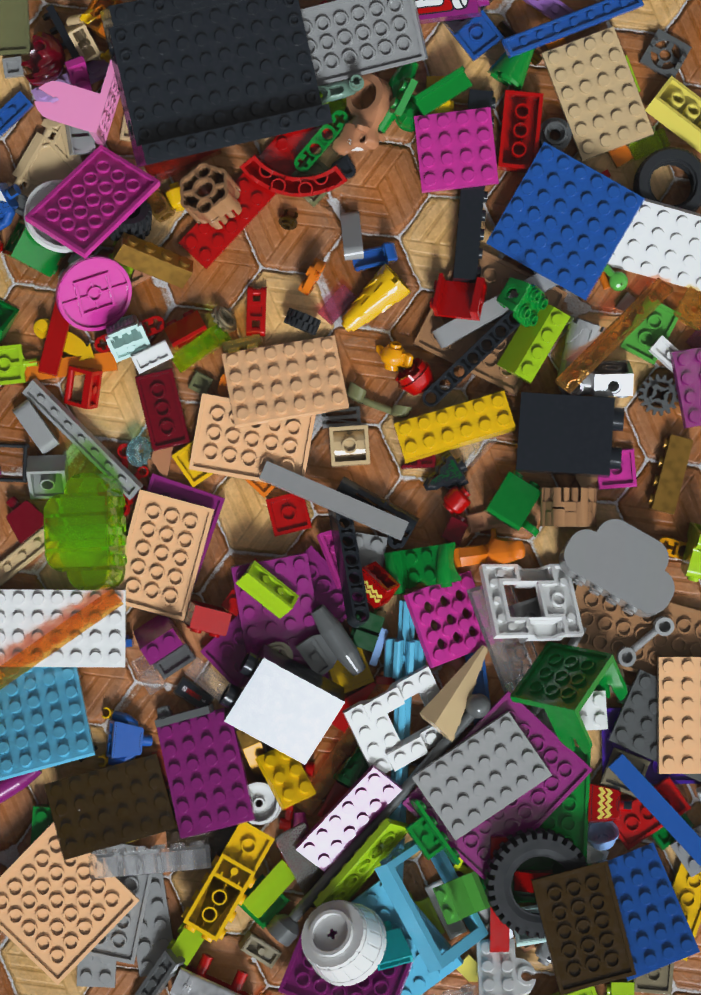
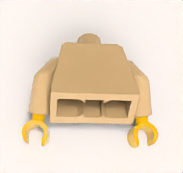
[64,9,111,63]

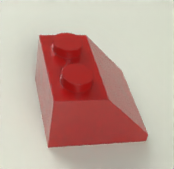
[164,309,209,350]

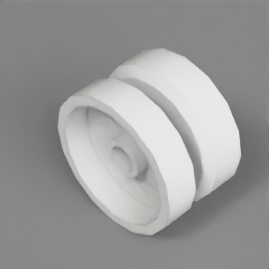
[248,782,282,825]

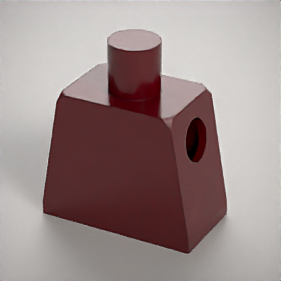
[6,496,51,544]

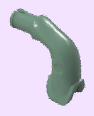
[318,74,364,104]

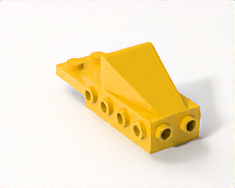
[181,822,275,943]

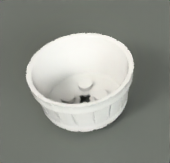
[301,900,387,986]

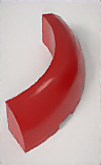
[240,154,348,197]

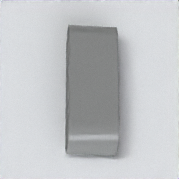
[340,211,364,261]
[12,399,60,455]

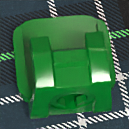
[496,277,548,327]

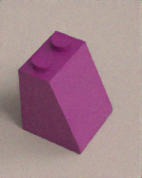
[133,615,186,666]

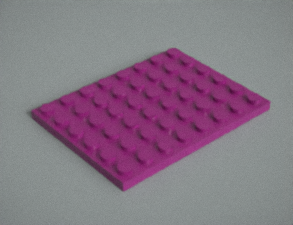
[402,690,593,879]

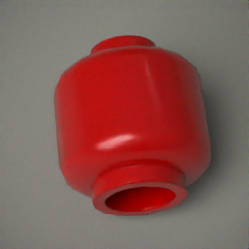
[443,486,471,514]

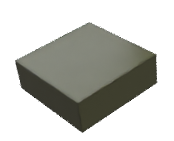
[188,370,214,395]

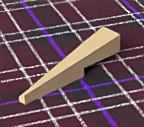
[420,645,488,742]

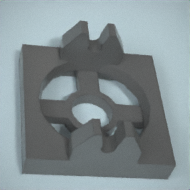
[639,28,692,79]

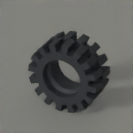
[284,308,321,335]

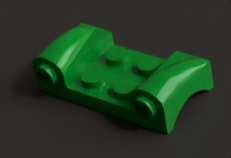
[384,542,461,595]

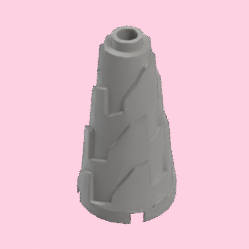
[556,315,607,389]

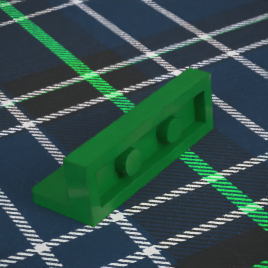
[413,66,472,116]

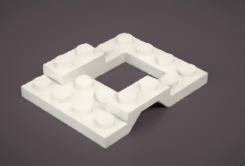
[479,564,584,641]
[342,665,443,773]

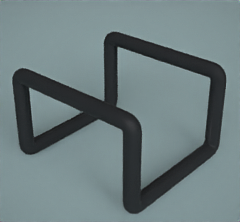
[0,443,30,482]

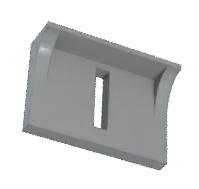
[65,125,96,155]

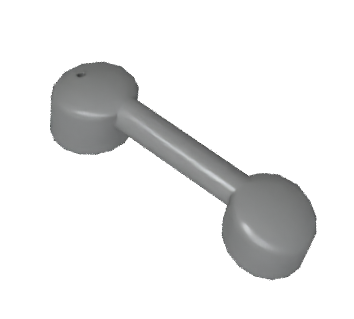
[616,616,675,667]

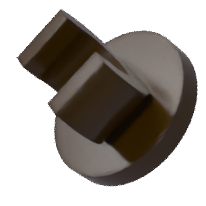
[278,209,298,230]

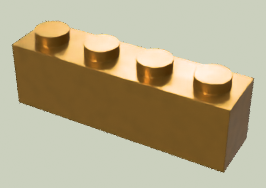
[113,232,193,288]
[648,434,694,515]

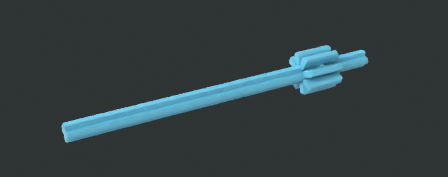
[383,600,426,882]

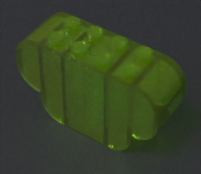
[44,473,127,590]

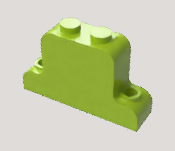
[681,522,701,582]

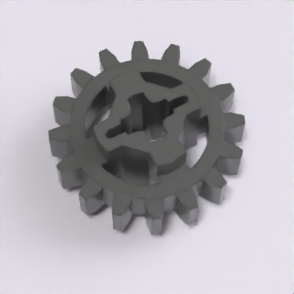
[638,374,679,416]

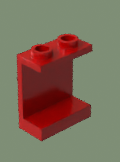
[430,273,487,321]

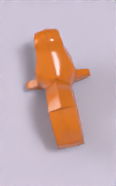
[454,528,525,568]

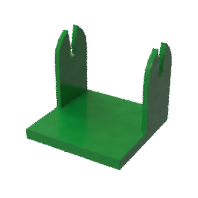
[510,641,628,754]

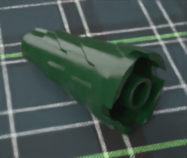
[333,743,369,788]

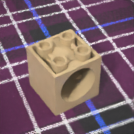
[329,425,370,467]

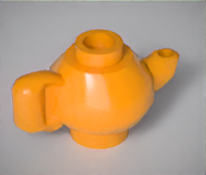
[376,341,413,371]

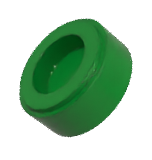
[522,520,539,537]

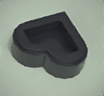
[331,154,356,179]

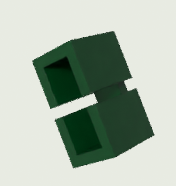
[350,606,386,652]

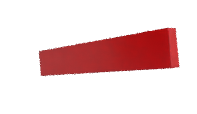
[489,836,510,952]

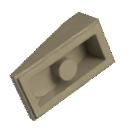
[238,930,282,969]

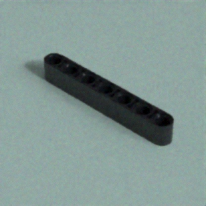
[422,310,520,407]
[328,509,370,628]

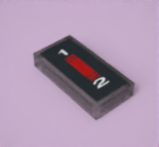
[173,676,216,708]

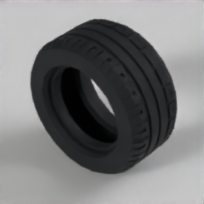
[633,147,701,212]

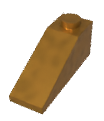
[236,729,266,782]

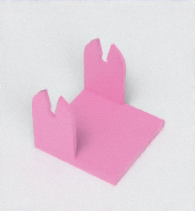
[34,60,120,147]

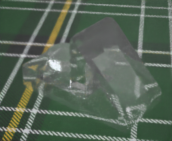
[131,655,167,695]

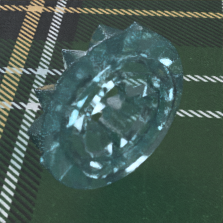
[126,436,153,467]

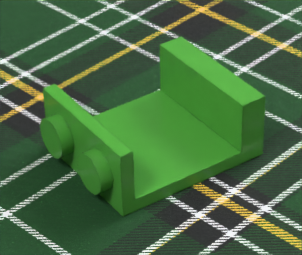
[433,871,490,925]

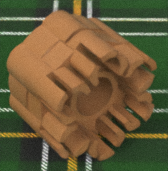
[180,163,242,229]
[540,487,597,527]

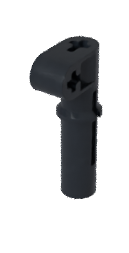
[336,476,420,549]

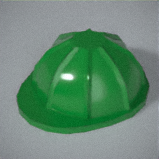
[395,95,422,132]

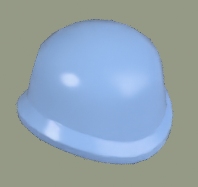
[588,821,619,851]

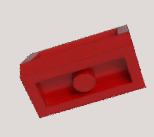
[63,365,103,409]

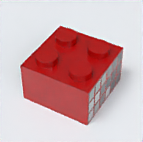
[182,600,232,638]

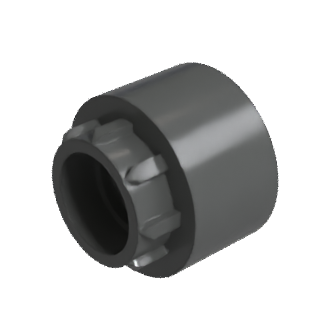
[539,118,572,151]

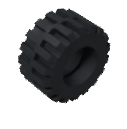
[108,200,152,241]

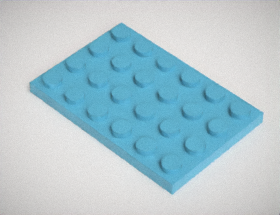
[351,880,464,995]

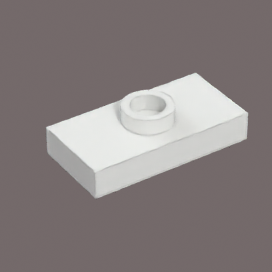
[131,340,174,374]

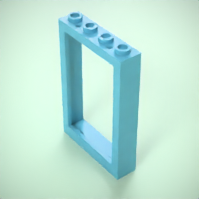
[374,840,489,973]

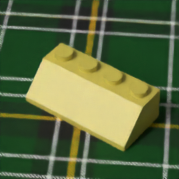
[645,75,701,153]

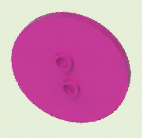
[55,255,132,331]

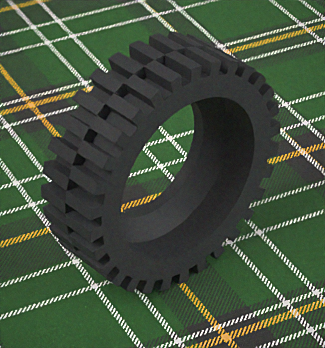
[484,828,588,938]

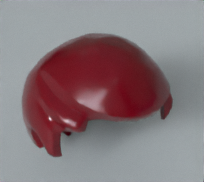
[21,31,66,86]

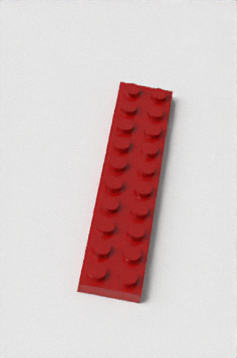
[178,123,336,270]

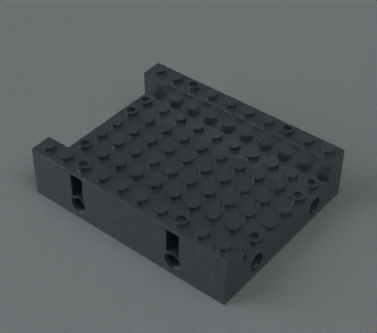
[100,0,333,167]

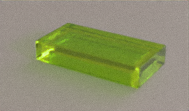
[628,128,671,161]

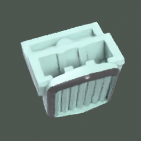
[105,314,151,363]

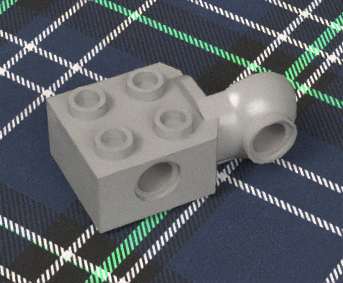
[558,360,634,398]

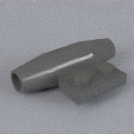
[296,604,366,676]

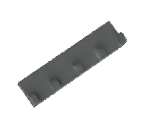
[135,949,185,995]

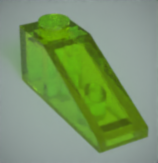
[171,325,231,373]

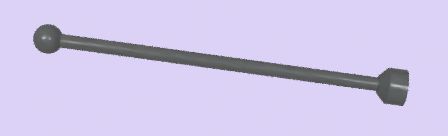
[266,693,491,947]

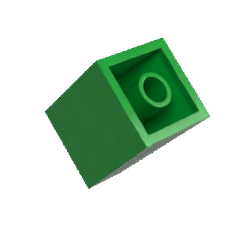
[2,219,66,278]
[484,470,541,531]

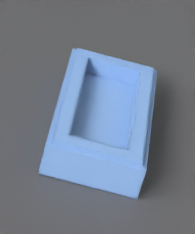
[369,627,388,666]

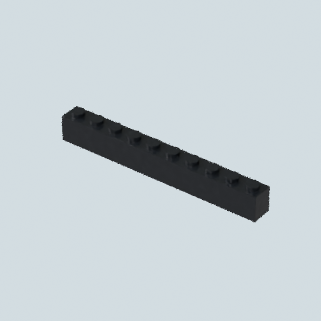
[453,89,496,283]

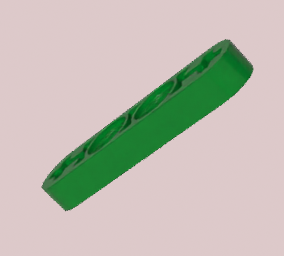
[294,110,348,173]

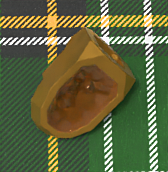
[146,190,175,223]

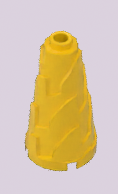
[341,264,411,332]

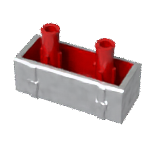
[169,953,252,995]

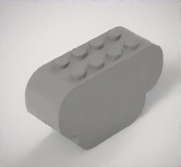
[559,519,675,618]

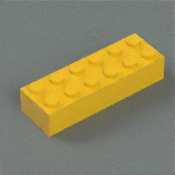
[394,391,516,464]

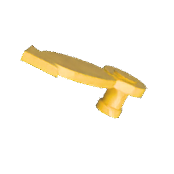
[33,318,95,361]

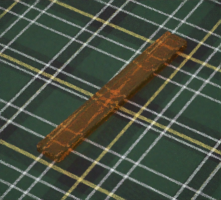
[555,278,673,394]

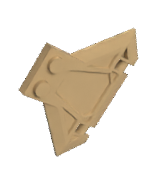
[7,119,82,197]

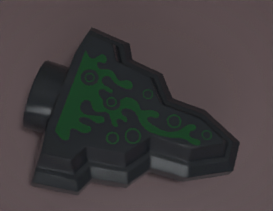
[423,451,469,491]

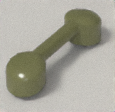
[346,381,412,418]

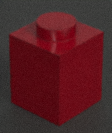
[441,515,469,545]

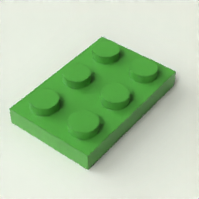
[620,296,681,365]

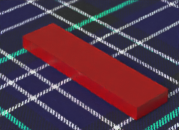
[38,301,70,376]

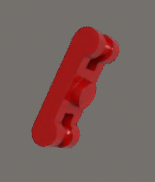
[246,286,267,336]

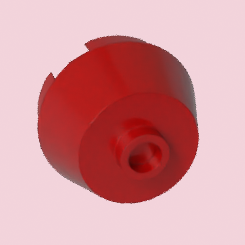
[395,358,434,396]

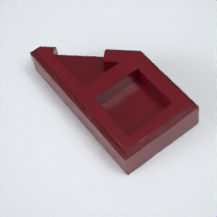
[401,455,436,469]

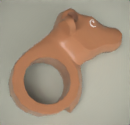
[332,74,393,156]

